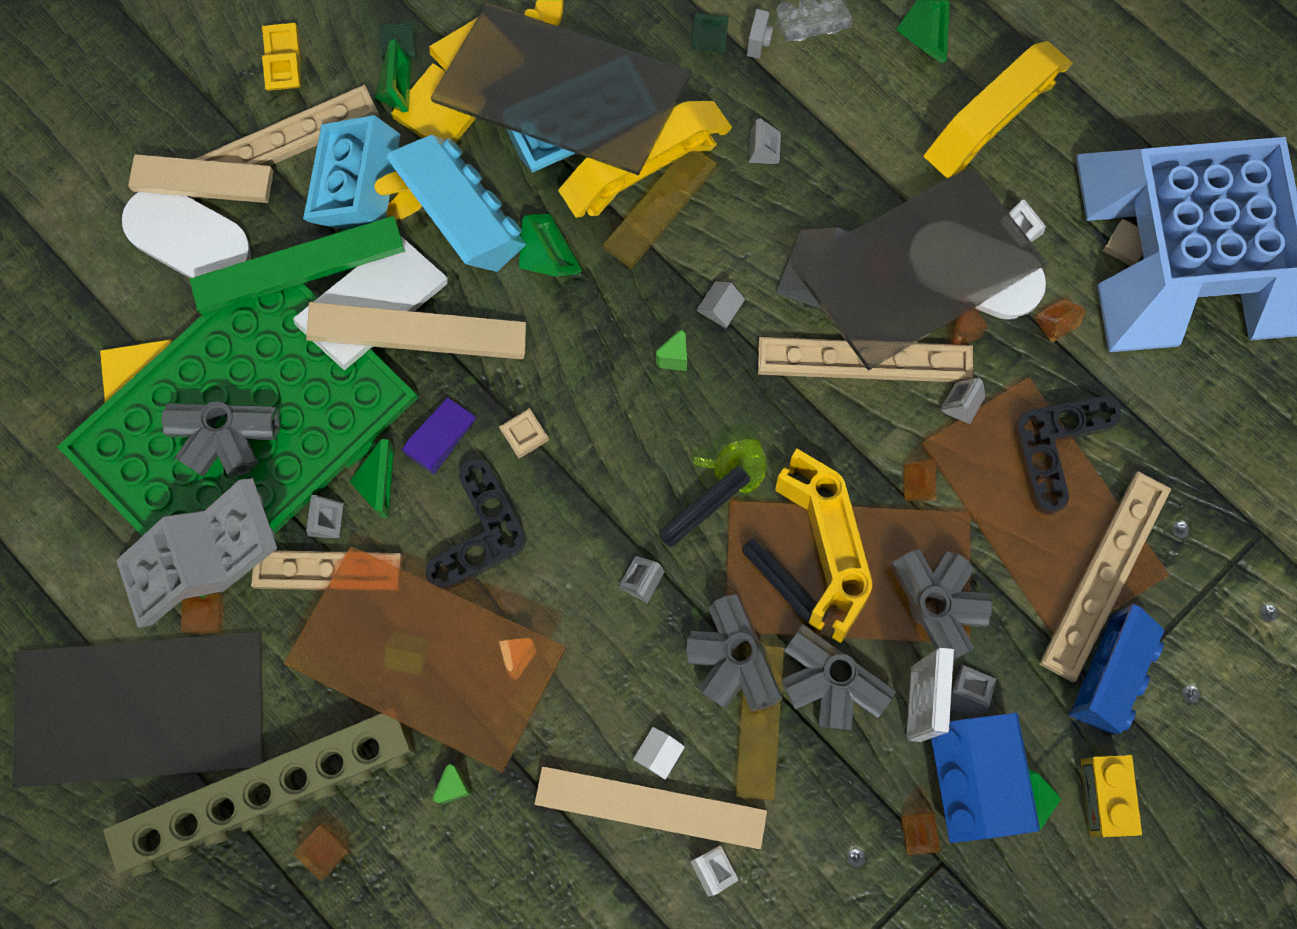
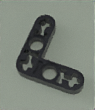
[1014,397,1121,515]
[425,459,526,591]

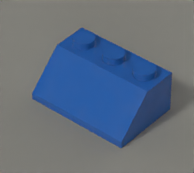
[1069,604,1164,735]
[931,713,1040,843]

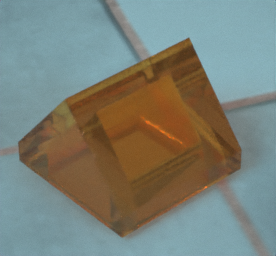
[1035,299,1086,343]
[951,303,989,345]
[904,459,937,502]
[901,812,941,855]

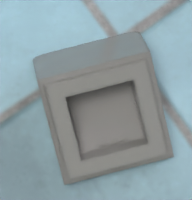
[950,664,996,718]

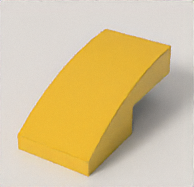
[262,23,301,91]

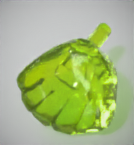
[694,439,767,494]

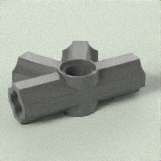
[161,401,280,478]
[889,549,992,660]
[686,594,783,712]
[781,625,896,730]

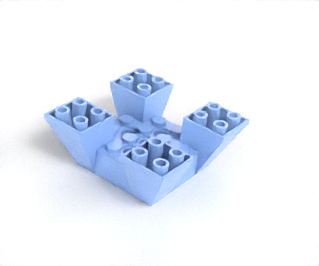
[1076,137,1297,352]

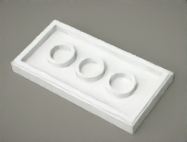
[293,236,447,370]
[906,648,954,742]

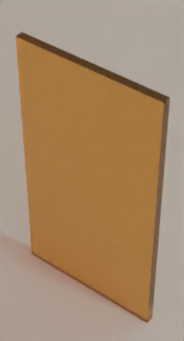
[922,377,1170,636]
[726,501,970,642]
[284,546,566,773]

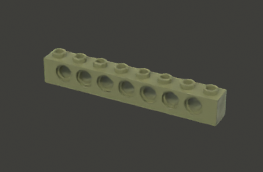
[103,708,416,878]

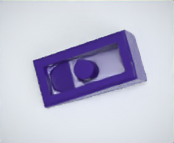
[401,397,477,475]

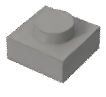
[747,9,774,59]

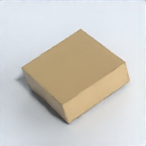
[1103,219,1143,266]
[499,408,549,459]

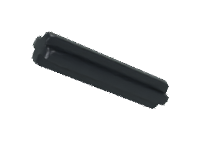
[659,465,751,548]
[742,537,828,629]

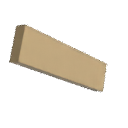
[128,155,274,203]
[251,551,402,592]

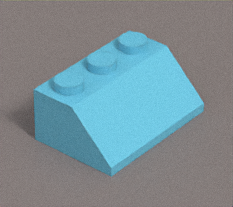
[303,115,401,230]

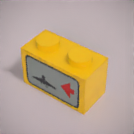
[1081,755,1142,837]

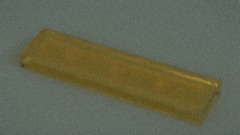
[604,151,717,269]
[736,645,784,800]

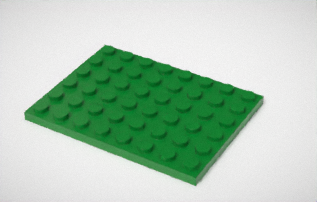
[57,252,418,600]

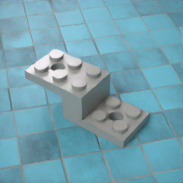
[116,478,277,628]

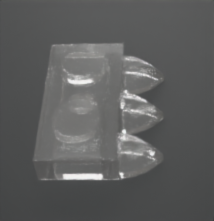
[776,0,852,42]

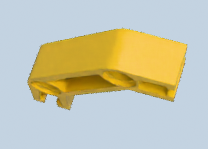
[923,41,1073,179]
[558,101,732,218]
[775,449,872,643]

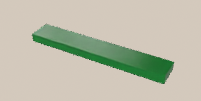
[189,216,406,314]

